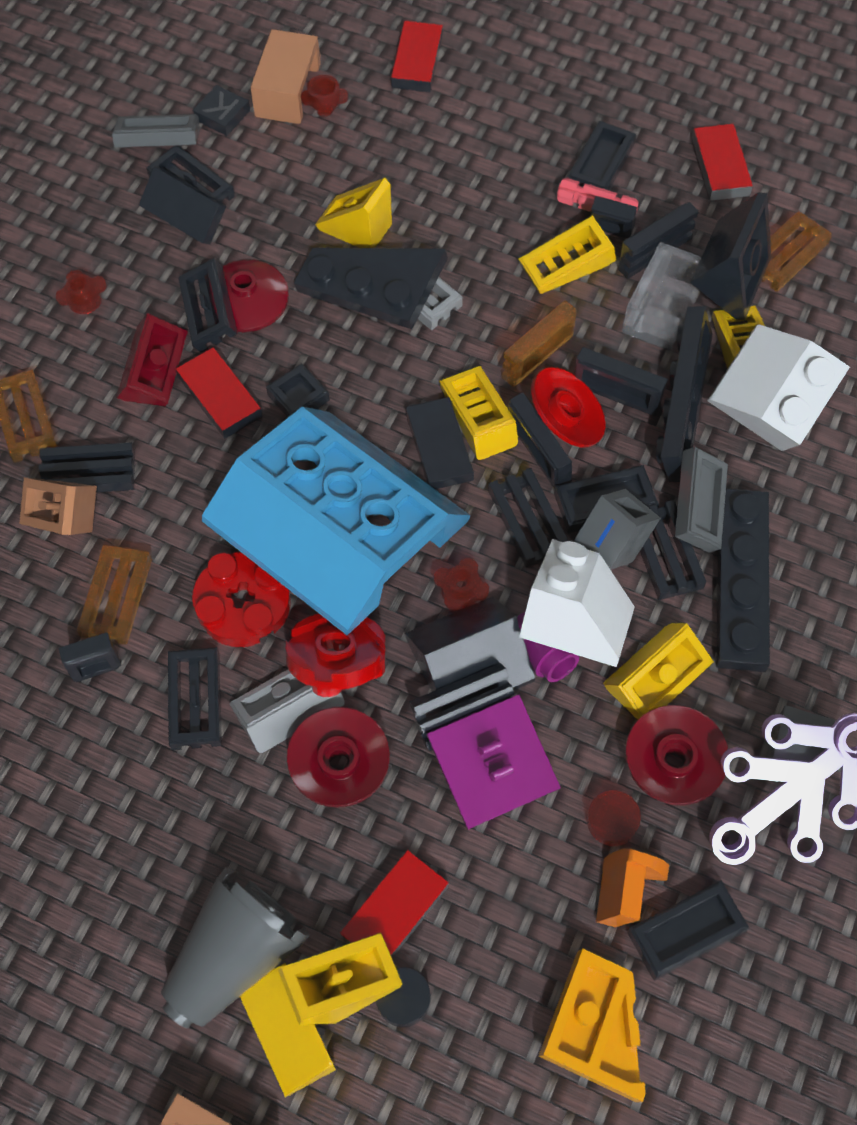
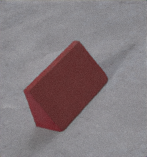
[116,313,188,406]

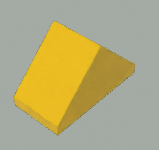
[315,178,392,248]
[279,933,403,1025]

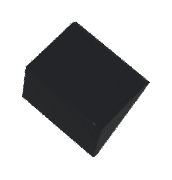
[690,192,772,321]
[405,596,535,711]

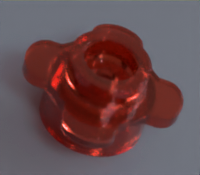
[301,75,348,116]
[56,270,107,314]
[434,558,489,610]

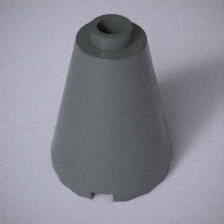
[161,866,310,1028]

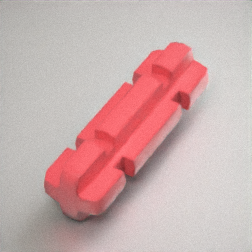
[557,178,639,214]

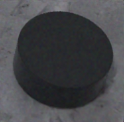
[376,968,431,1027]

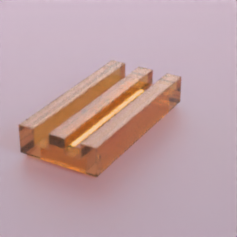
[762,211,832,292]
[502,300,576,387]
[0,369,58,463]
[77,545,152,645]

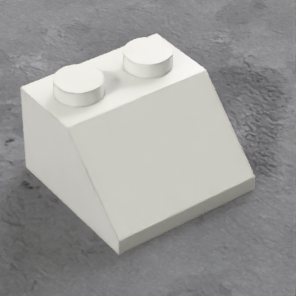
[707,324,850,451]
[519,539,635,667]

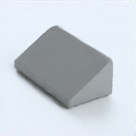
[229,669,344,753]

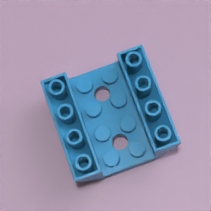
[202,407,470,635]

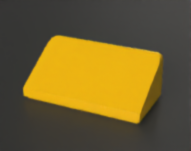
[603,623,714,720]
[240,963,336,1097]

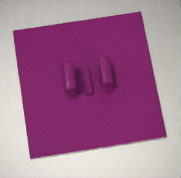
[426,695,561,830]

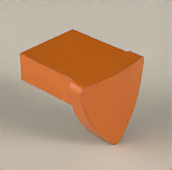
[596,848,669,927]

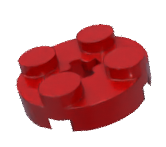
[192,552,291,647]
[285,613,386,697]

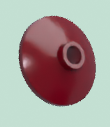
[209,260,289,332]
[625,705,728,805]
[287,707,390,807]

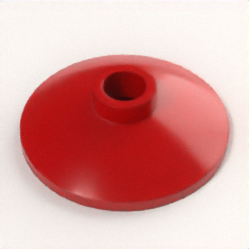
[531,367,606,448]

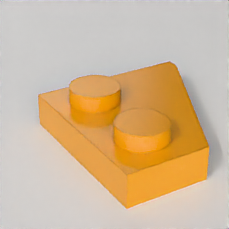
[538,949,646,1102]

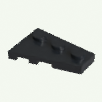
[294,248,448,330]

